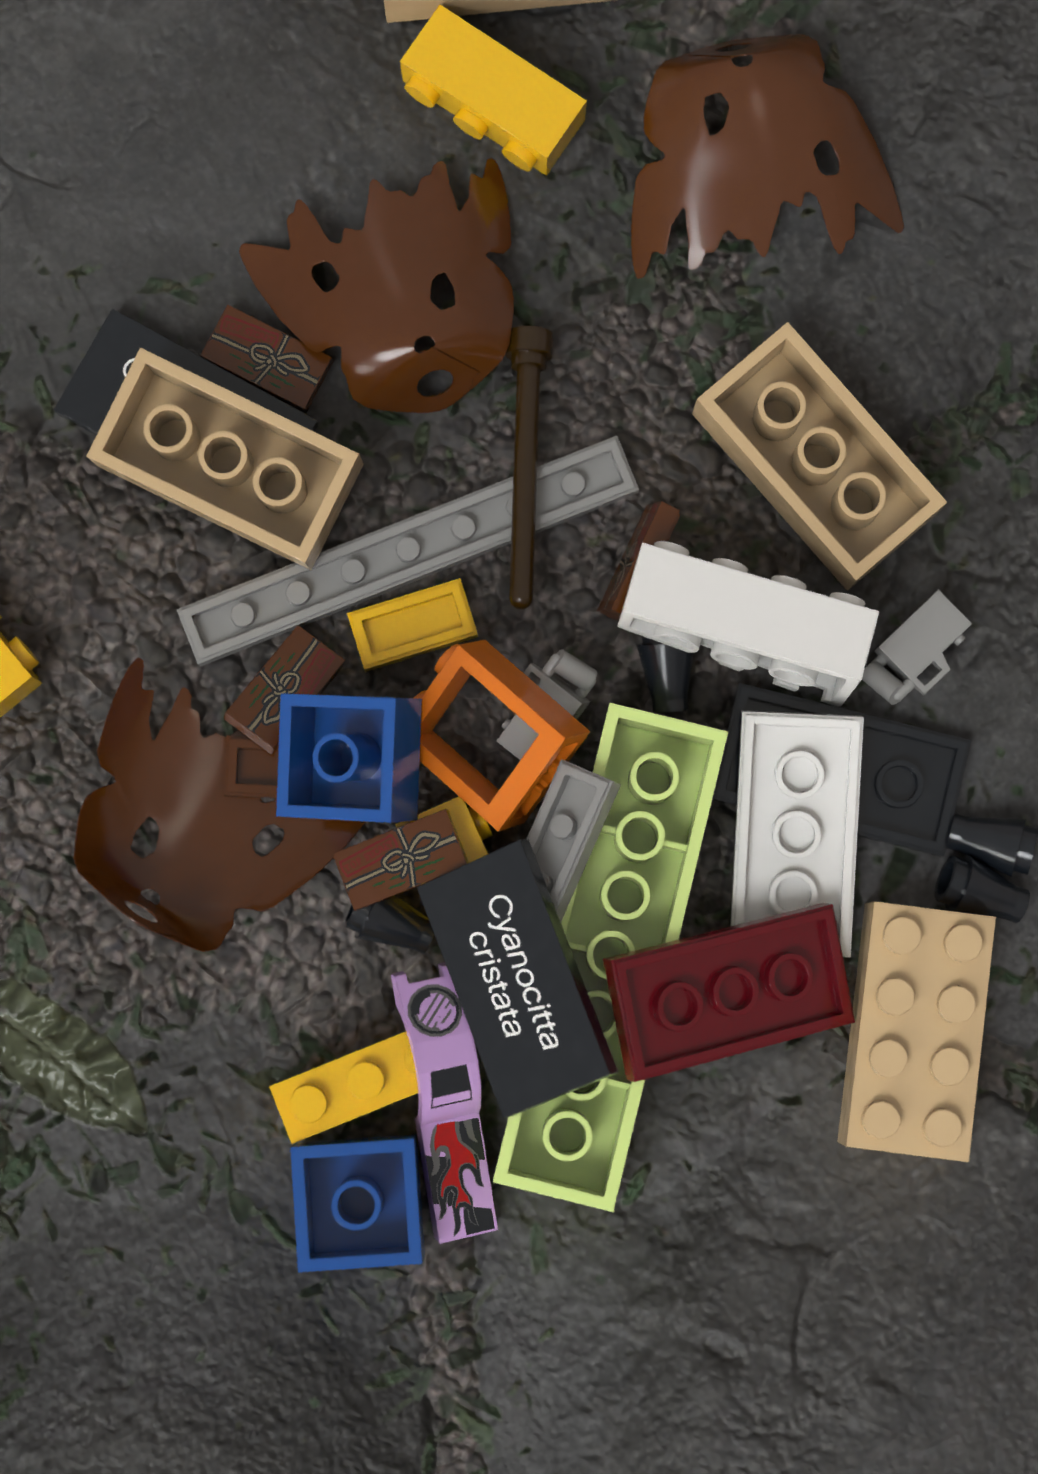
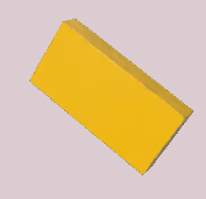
[347,578,478,672]

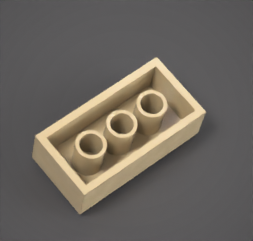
[692,322,947,591]
[86,347,364,570]
[837,901,996,1162]

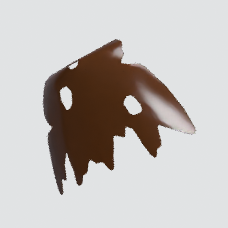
[631,34,904,279]
[239,158,514,413]
[74,657,367,952]

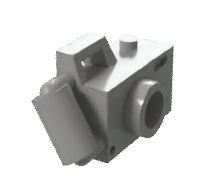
[862,589,972,705]
[497,649,598,760]

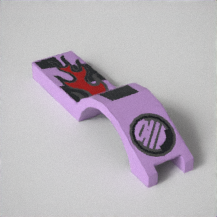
[391,962,498,1244]

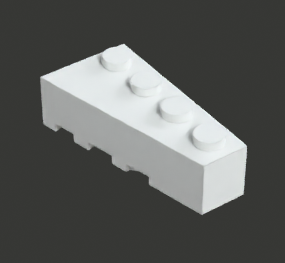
[617,541,879,708]

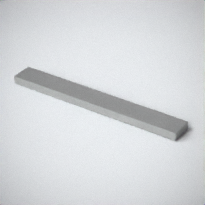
[176,436,639,667]

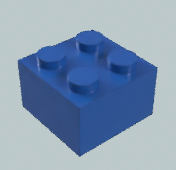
[276,693,422,823]
[290,1134,425,1273]

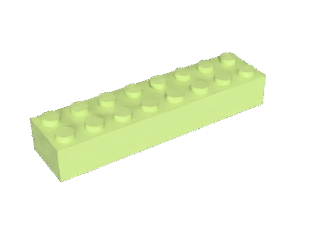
[493,703,728,1212]

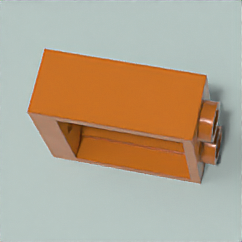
[414,640,590,832]

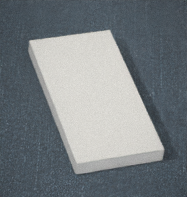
[730,710,864,957]

